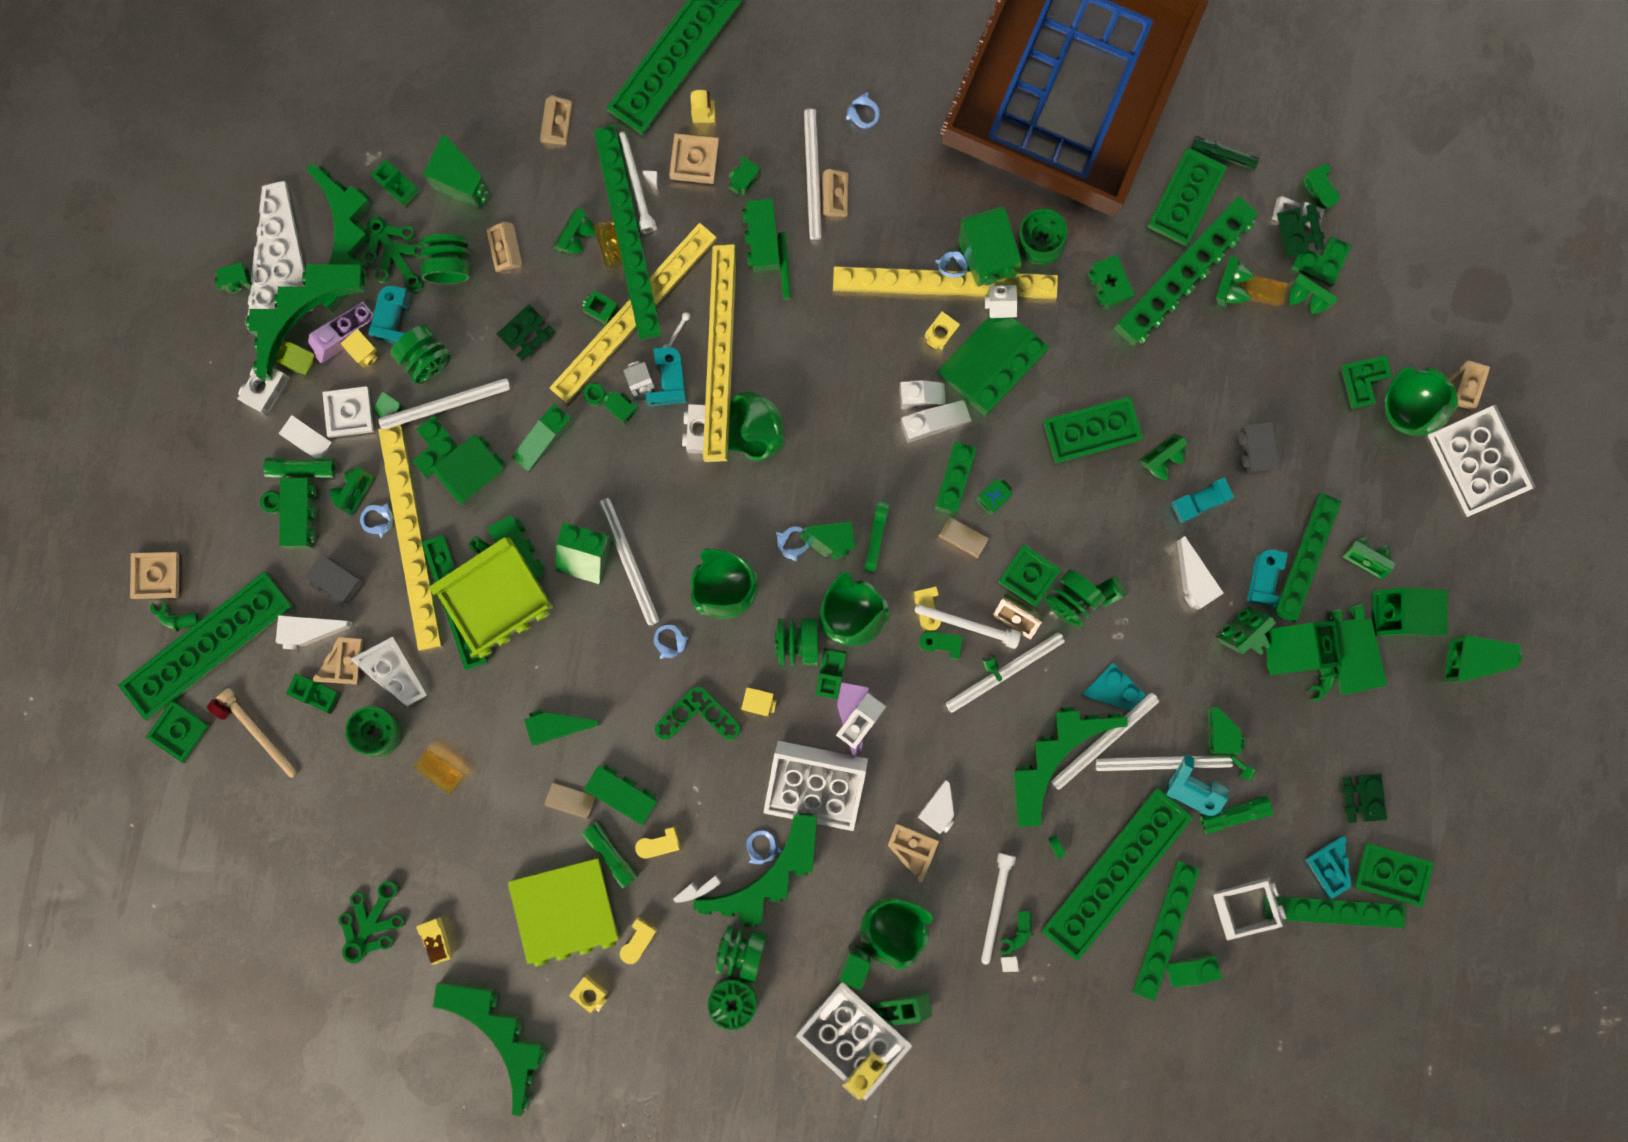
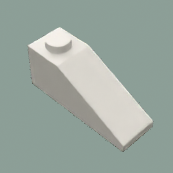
[900,400,971,443]
[1177,536,1223,610]
[276,616,353,650]

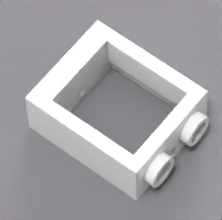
[1213,878,1286,940]

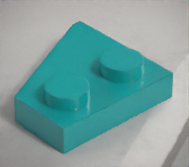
[1081,663,1146,711]
[1305,835,1351,899]

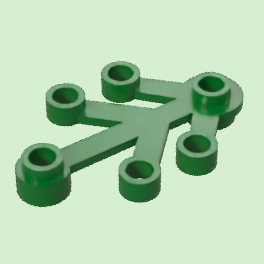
[362,217,424,293]
[338,881,405,964]

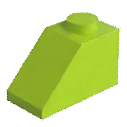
[275,341,315,375]

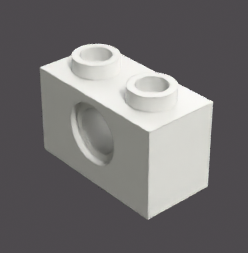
[237,368,290,416]
[682,404,705,454]

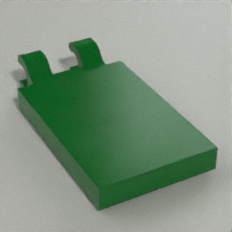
[1327,604,1387,695]

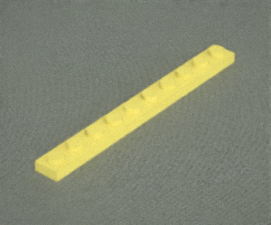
[550,223,717,404]
[703,244,737,462]
[833,267,1058,299]
[378,425,442,651]

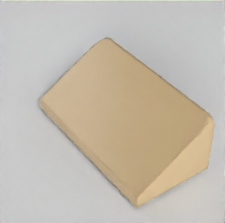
[540,95,572,145]
[820,169,848,217]
[486,222,522,272]
[938,517,989,558]
[992,593,1044,640]
[544,783,596,819]

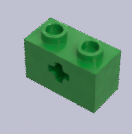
[1088,254,1135,310]

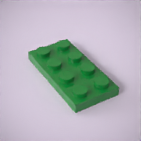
[1147,147,1227,247]
[1043,396,1143,464]

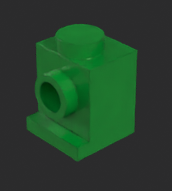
[728,156,761,196]
[215,262,252,293]
[582,290,620,326]
[603,390,640,426]

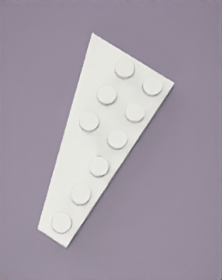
[245,181,314,324]

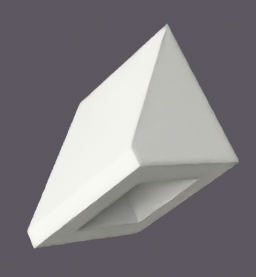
[643,171,658,190]
[1001,955,1019,972]

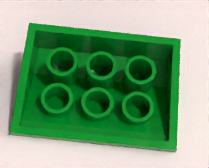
[936,316,1050,418]

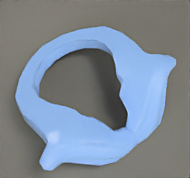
[846,92,879,129]
[935,251,968,278]
[360,503,393,538]
[776,526,810,561]
[654,624,689,659]
[746,830,782,864]

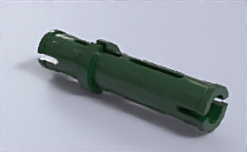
[1191,135,1260,171]

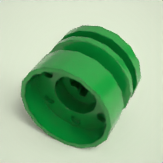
[1019,208,1068,265]
[421,234,469,284]
[390,324,452,385]
[1044,569,1106,630]
[775,618,818,666]
[345,706,401,758]
[716,925,766,983]
[707,975,758,1030]

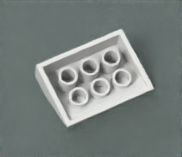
[1428,405,1536,517]
[764,741,868,831]
[794,982,912,1101]

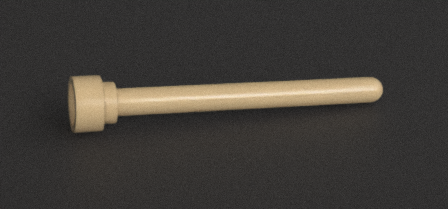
[215,688,297,777]

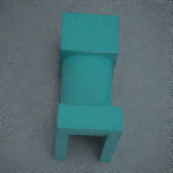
[368,286,412,344]
[646,347,686,406]
[1171,477,1235,524]
[1246,550,1288,608]
[1166,754,1229,816]

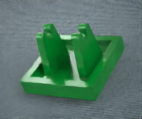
[1216,606,1276,655]

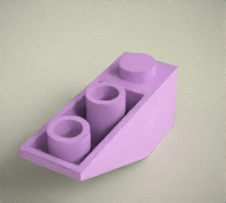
[307,301,374,364]
[837,683,872,756]

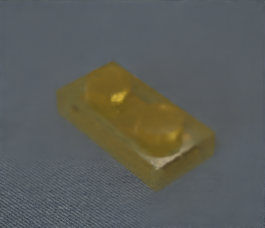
[593,222,623,268]
[1240,276,1288,307]
[413,749,465,795]

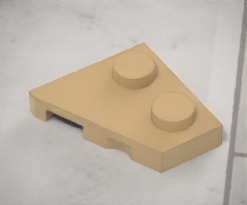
[1448,361,1490,411]
[313,637,363,685]
[887,823,939,883]

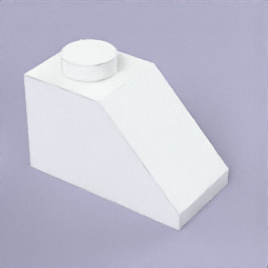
[624,361,656,399]
[899,380,946,409]
[836,693,886,749]
[917,780,954,834]

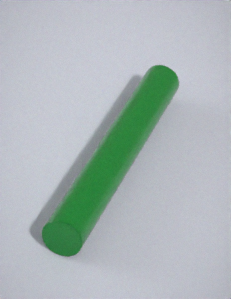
[778,232,791,300]

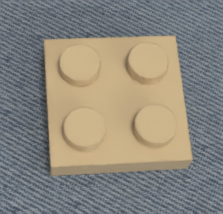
[669,134,719,184]
[130,552,179,599]

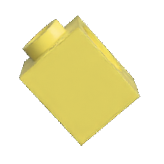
[925,311,960,350]
[340,329,380,368]
[741,687,777,717]
[569,974,608,1013]

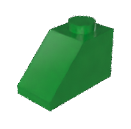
[1209,707,1245,754]
[1167,953,1222,987]

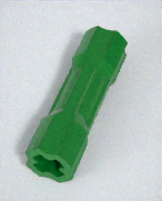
[263,458,336,478]
[1200,796,1273,834]
[581,821,639,889]

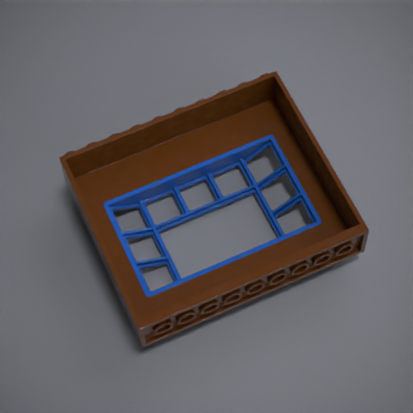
[940,0,1209,217]

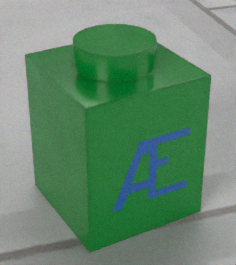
[976,478,1013,515]

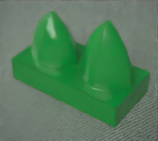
[553,207,598,254]
[1216,256,1254,307]
[1289,272,1338,314]
[1139,433,1188,481]
[329,466,375,516]
[1343,537,1396,579]

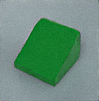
[373,391,404,418]
[1095,575,1128,607]

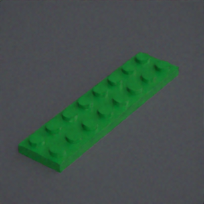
[606,0,745,136]
[118,571,294,721]
[1040,788,1193,962]

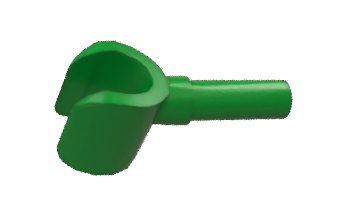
[982,654,1002,682]
[1230,754,1256,782]

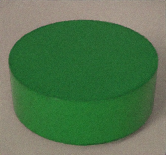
[583,382,606,406]
[260,491,280,514]
[1048,835,1066,859]

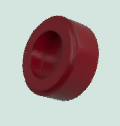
[207,699,231,720]

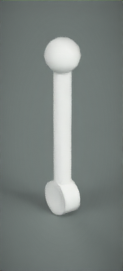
[662,312,691,348]

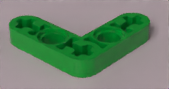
[864,500,889,572]
[655,687,741,740]

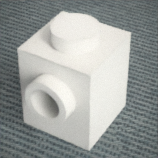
[985,285,1017,318]

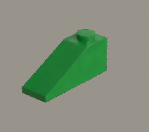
[512,403,574,472]
[524,710,601,746]
[866,993,933,1025]

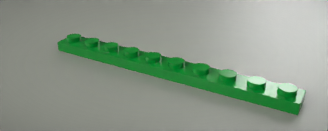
[594,125,662,341]

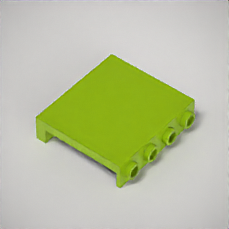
[428,537,554,659]
[508,857,620,967]

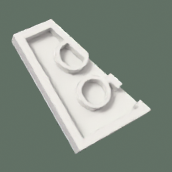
[351,637,427,708]

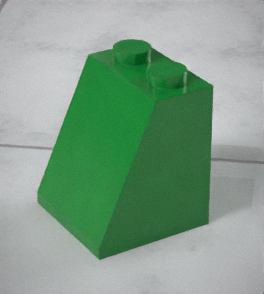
[423,134,490,209]
[958,206,1022,287]
[431,434,505,505]
[556,522,613,584]
[1372,587,1448,637]
[1265,621,1342,675]
[1443,635,1523,683]

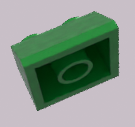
[799,521,855,560]

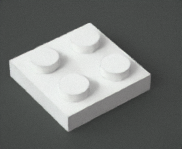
[323,386,374,438]

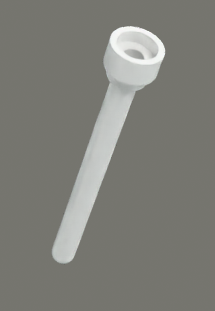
[618,131,657,234]
[915,605,1021,649]
[981,853,1016,964]

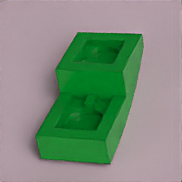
[370,159,420,207]
[815,648,846,699]
[286,673,341,714]

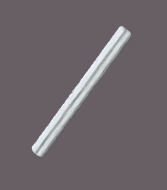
[804,109,822,240]
[379,378,510,430]
[598,498,659,625]
[945,632,1065,713]
[1051,693,1159,790]
[1096,755,1233,771]

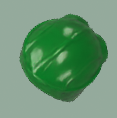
[1385,367,1459,436]
[728,391,785,461]
[691,548,758,619]
[819,571,890,646]
[860,897,933,970]

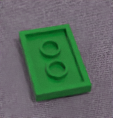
[1353,843,1434,907]

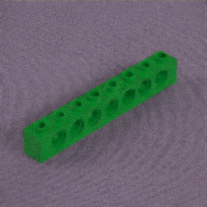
[1114,196,1259,347]

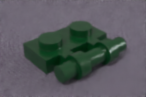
[1276,204,1325,258]
[496,304,555,361]
[1341,773,1387,823]

